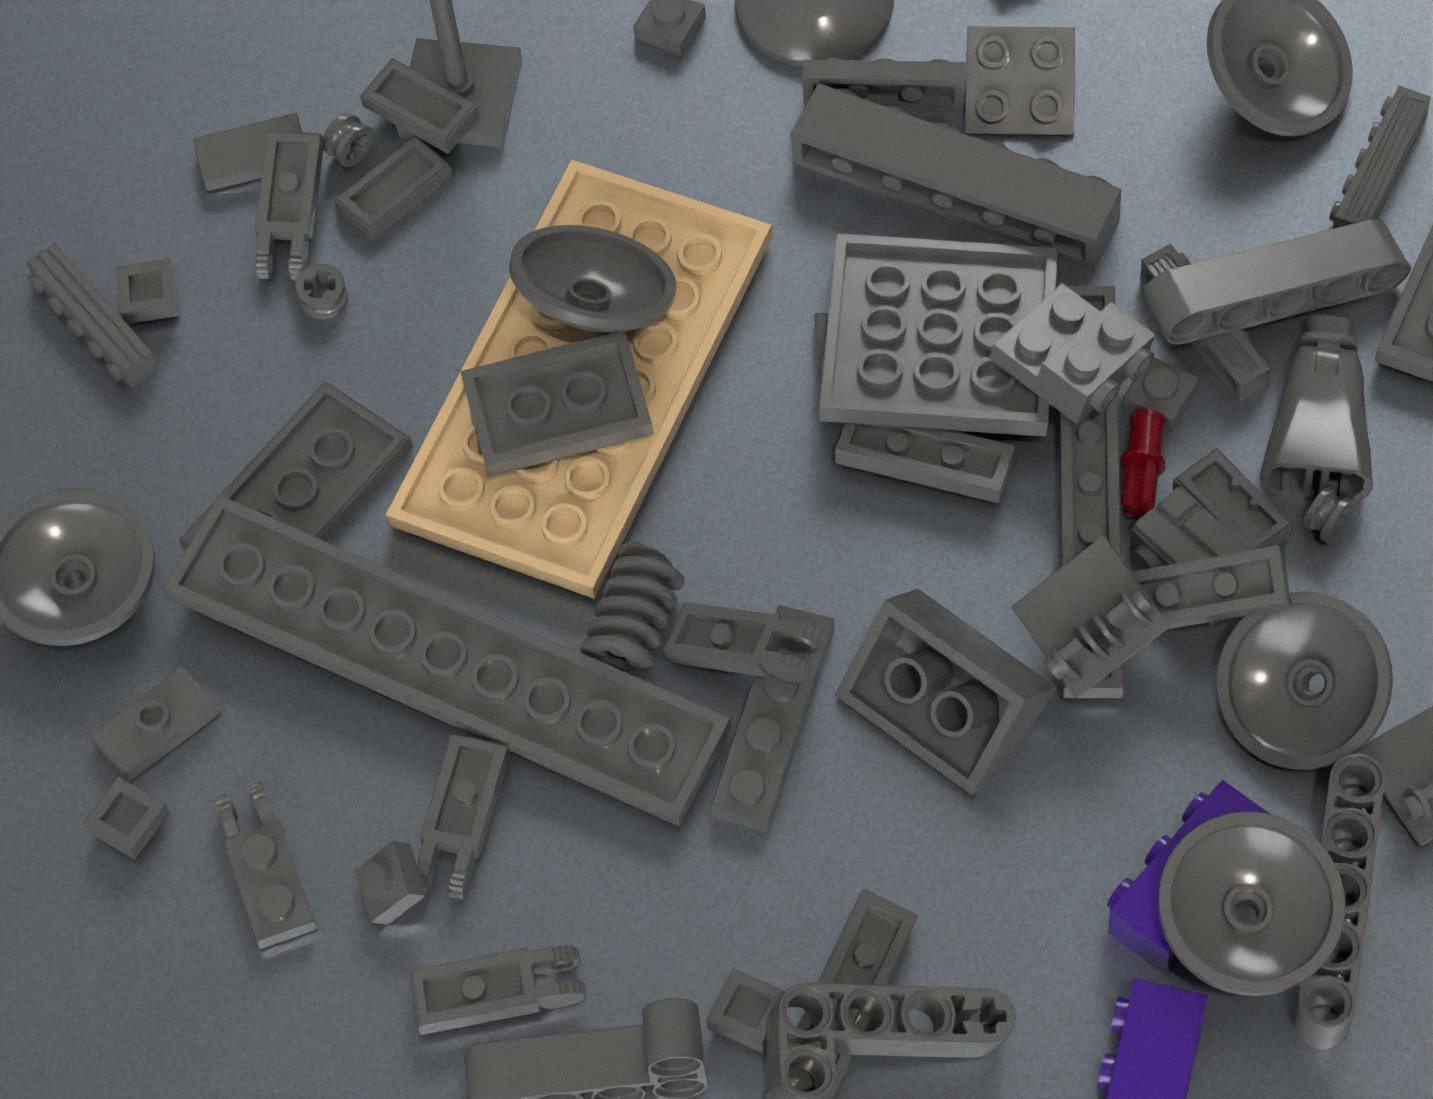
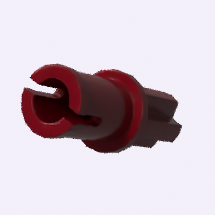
[1120,408,1166,518]

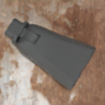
[1259,315,1373,503]

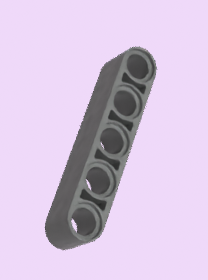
[1143,219,1411,344]
[1294,753,1385,1050]

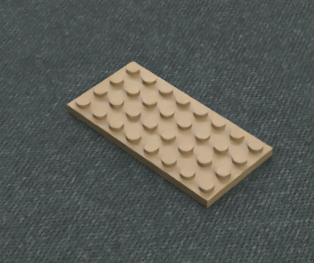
[385,159,773,599]

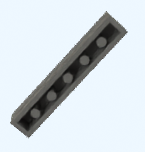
[791,83,1121,270]

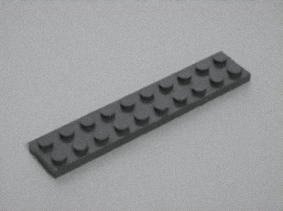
[163,495,732,826]

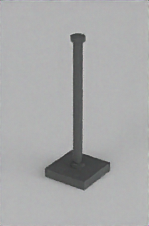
[396,0,522,148]

